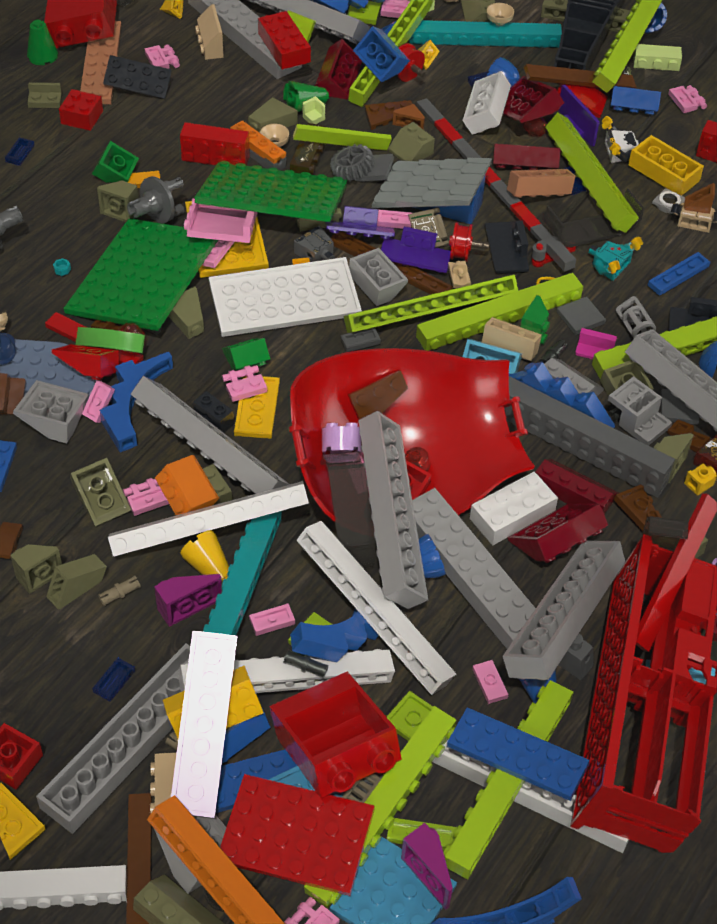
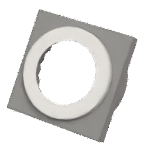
[652,188,685,214]

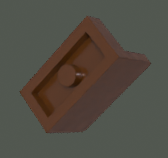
[0,373,26,415]

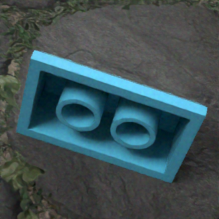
[463,339,523,374]

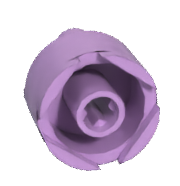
[322,423,361,455]

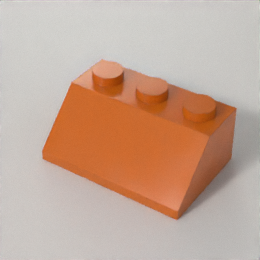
[155,455,219,515]

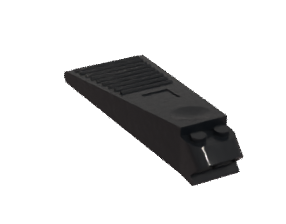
[554,0,623,70]

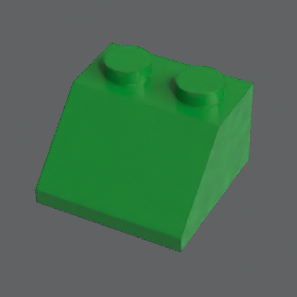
[92,141,139,183]
[520,295,550,347]
[222,338,270,370]

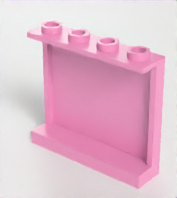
[184,199,257,243]

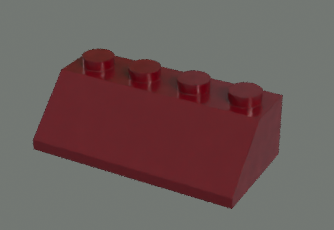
[315,39,362,99]
[493,144,561,170]
[535,459,619,515]

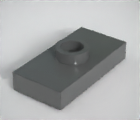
[341,327,381,352]

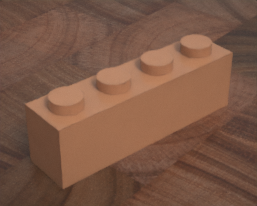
[507,169,576,198]

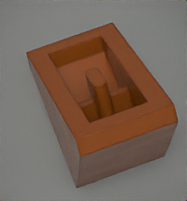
[393,104,425,130]
[684,183,715,214]

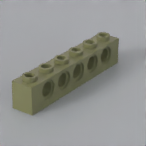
[541,0,631,32]

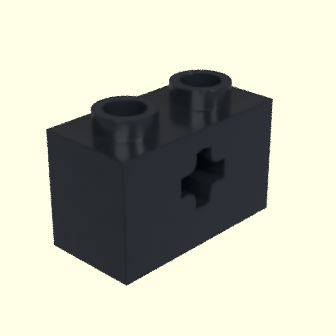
[193,391,234,433]

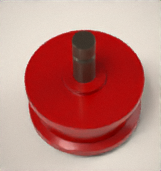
[397,43,426,82]
[449,222,489,262]

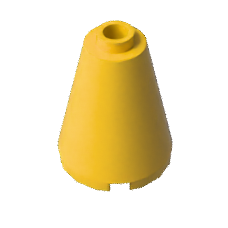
[180,530,229,583]

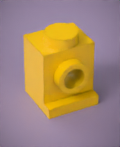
[684,464,717,496]

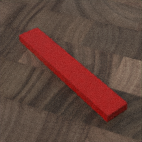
[45,312,143,364]

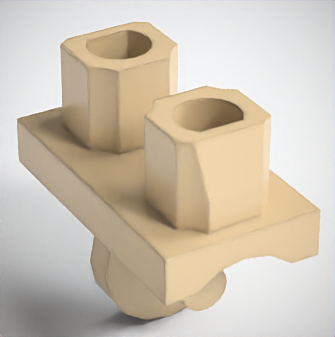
[448,261,471,289]

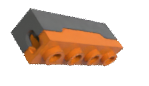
[230,120,286,171]

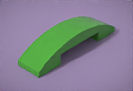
[75,327,145,353]

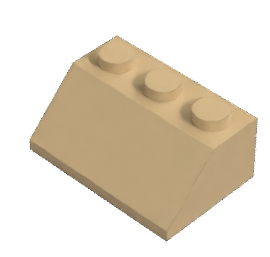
[195,4,223,60]

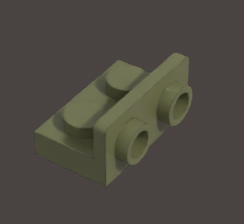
[27,83,62,108]

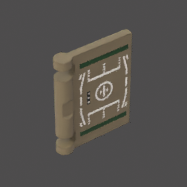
[408,208,449,248]

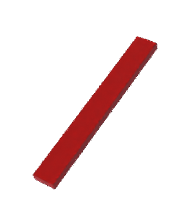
[636,493,717,652]

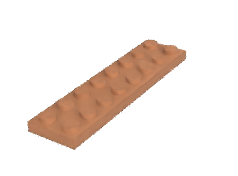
[80,21,122,104]

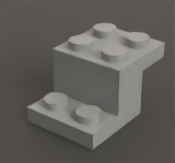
[608,376,673,446]

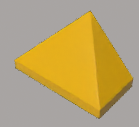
[160,0,183,19]
[418,40,440,70]

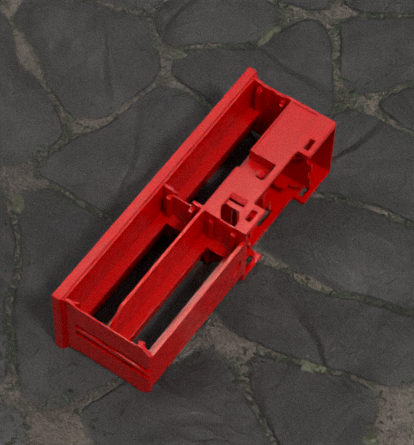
[570,534,717,853]

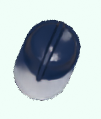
[0,333,16,365]

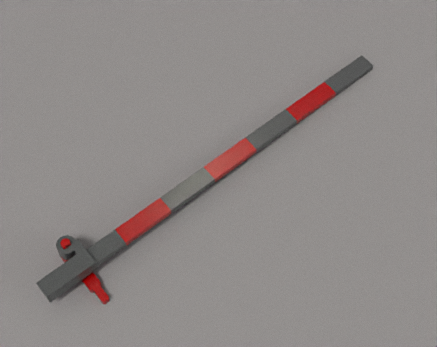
[416,98,576,271]

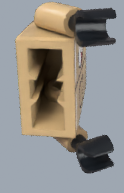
[670,203,717,233]

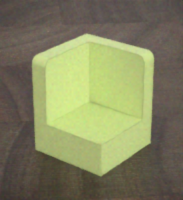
[303,96,325,124]

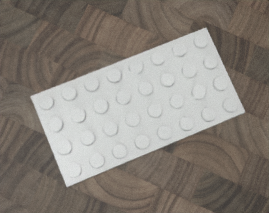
[209,257,362,337]

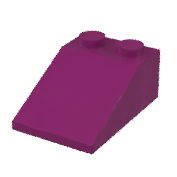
[154,574,222,627]
[401,823,453,910]

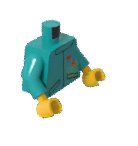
[588,237,643,281]

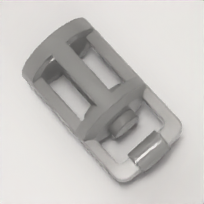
[616,296,656,338]

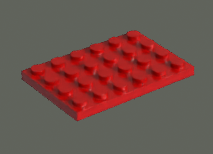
[220,774,375,896]

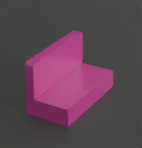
[575,328,617,359]

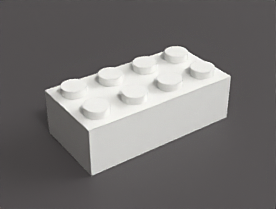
[462,71,511,135]
[470,472,558,545]

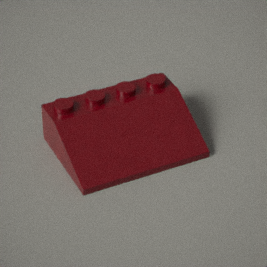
[502,76,564,123]
[507,503,608,563]

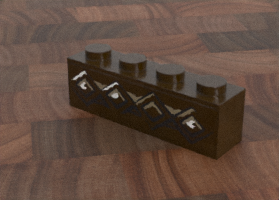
[290,123,327,174]

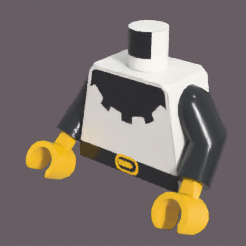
[602,116,644,163]

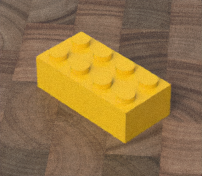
[628,135,704,196]
[163,666,264,740]

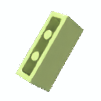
[633,44,682,71]

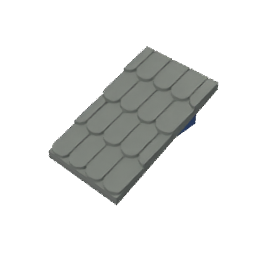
[372,158,492,224]

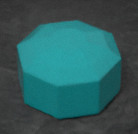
[53,259,71,276]

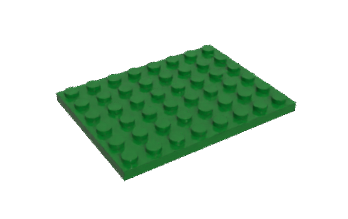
[195,161,347,222]
[63,219,218,331]

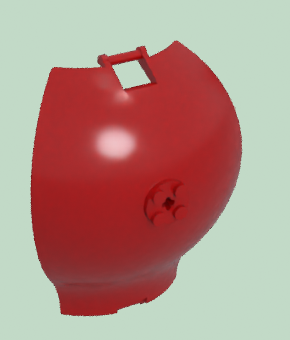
[289,348,535,537]

